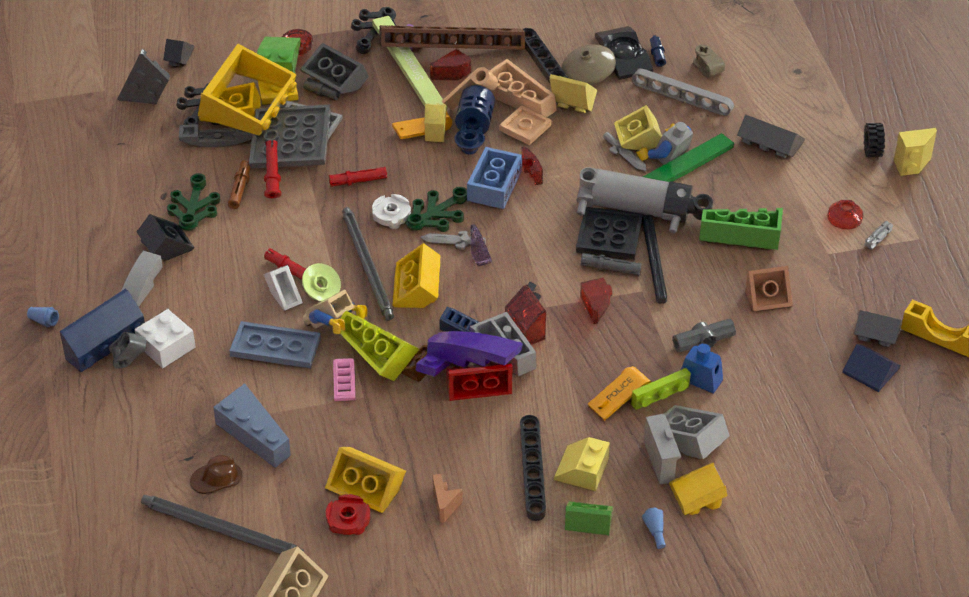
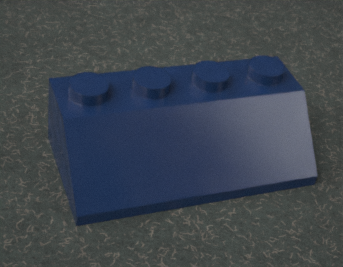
[60,288,145,372]

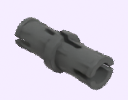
[303,78,341,100]

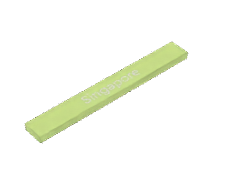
[372,16,448,111]

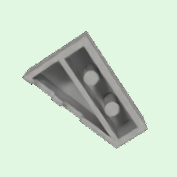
[470,312,536,376]

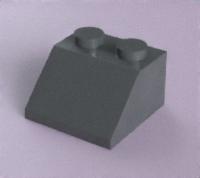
[854,310,902,347]

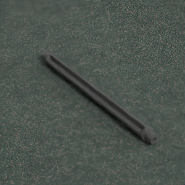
[342,207,394,321]
[141,495,304,554]

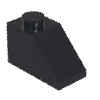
[163,39,194,67]

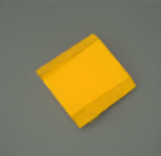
[669,462,727,515]

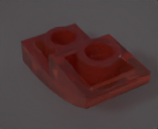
[520,146,543,185]

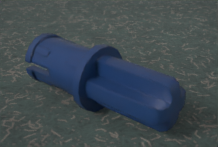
[650,35,666,67]

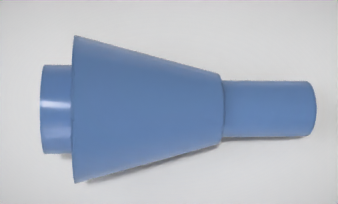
[642,508,666,549]

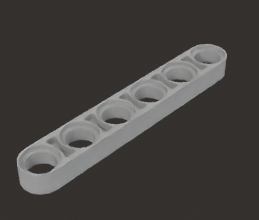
[632,69,734,116]

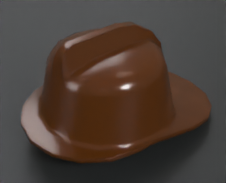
[190,455,242,493]

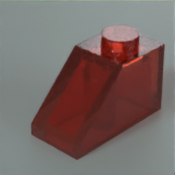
[430,48,472,80]
[580,277,612,324]

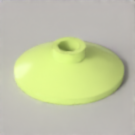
[302,263,341,301]

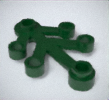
[167,173,221,231]
[406,187,467,232]

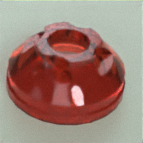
[282,29,313,57]
[827,200,863,229]

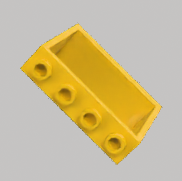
[198,44,297,136]

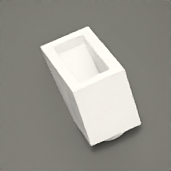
[263,265,303,310]

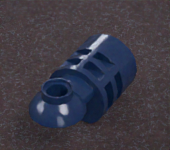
[454,85,495,155]

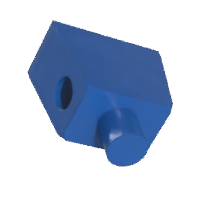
[681,344,723,394]

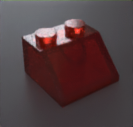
[505,285,546,345]

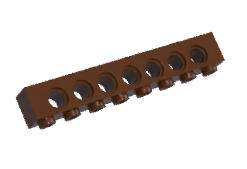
[379,25,525,50]

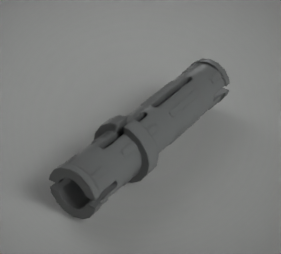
[580,253,642,276]

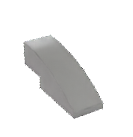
[121,251,163,307]

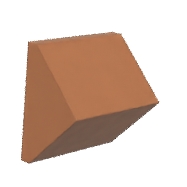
[745,266,793,311]

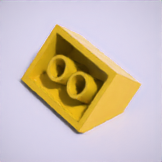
[392,243,441,308]
[325,447,406,513]

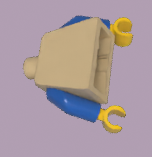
[303,289,367,334]

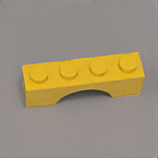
[901,299,969,357]

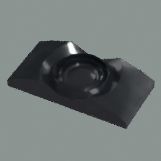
[595,26,653,80]

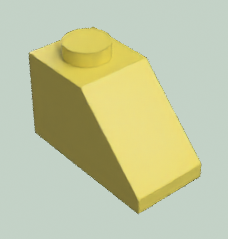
[424,103,446,142]

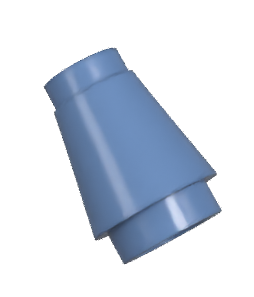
[27,307,59,327]

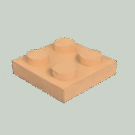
[499,105,552,145]

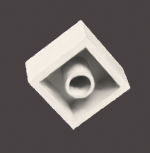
[135,309,196,368]

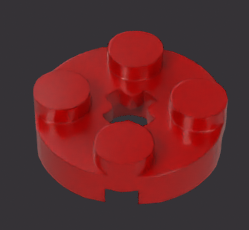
[326,494,371,535]

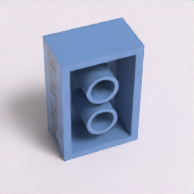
[467,147,522,209]

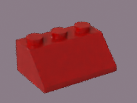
[446,362,513,401]

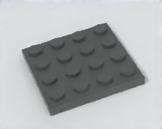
[249,105,331,169]

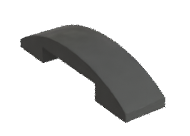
[179,124,253,147]

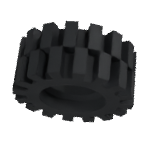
[863,123,885,157]

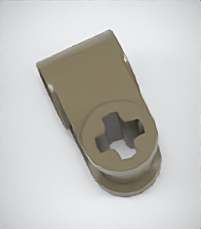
[693,44,725,78]

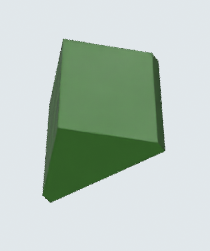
[565,501,613,535]

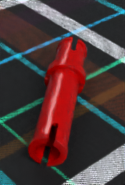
[329,167,387,187]
[264,248,306,280]

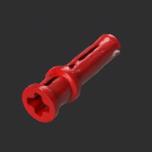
[264,140,281,199]

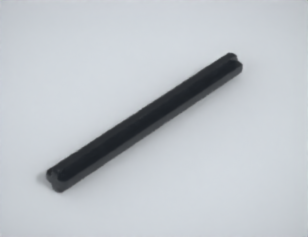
[642,215,667,304]

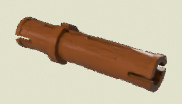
[227,160,251,209]

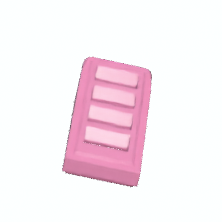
[333,358,356,401]

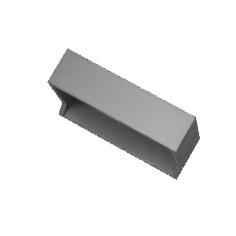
[644,414,681,485]

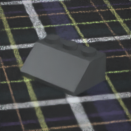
[300,43,369,94]
[737,114,805,158]

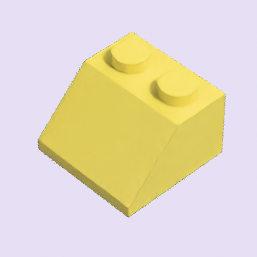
[614,105,662,151]
[894,128,937,176]
[554,437,610,491]

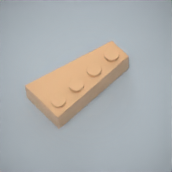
[489,59,557,117]

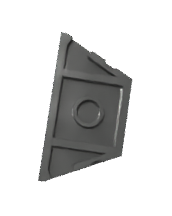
[117,49,170,104]

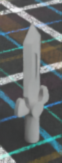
[603,132,646,171]
[420,231,486,250]

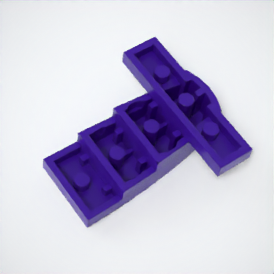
[416,331,523,377]

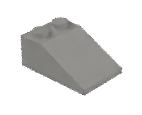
[665,405,730,459]

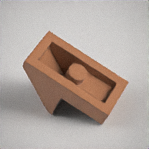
[432,474,463,523]

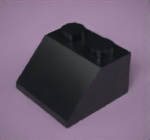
[136,214,195,260]

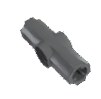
[672,319,736,352]

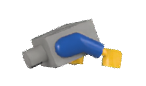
[636,122,693,165]

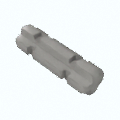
[864,221,893,249]

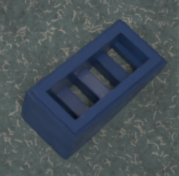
[439,307,480,332]

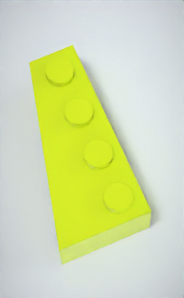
[339,311,419,381]

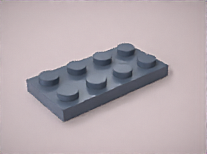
[230,321,321,368]

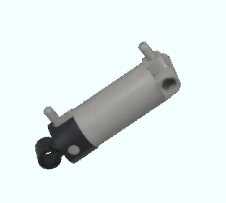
[576,167,713,233]

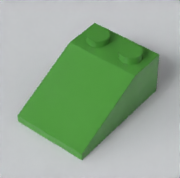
[257,37,301,73]

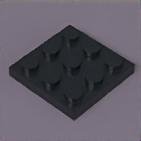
[576,207,643,260]

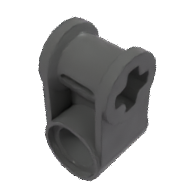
[109,332,147,368]

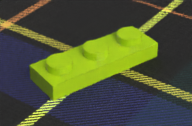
[631,368,691,410]

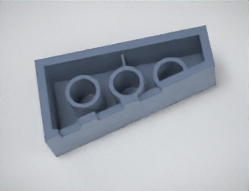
[213,383,291,468]

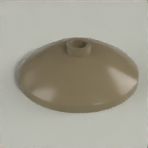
[562,44,616,85]

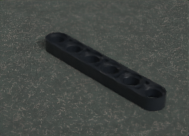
[523,28,568,85]
[520,415,546,521]

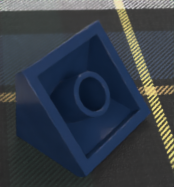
[842,344,901,392]

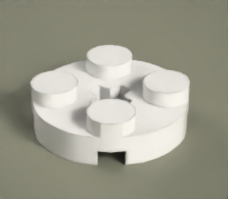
[372,194,411,229]

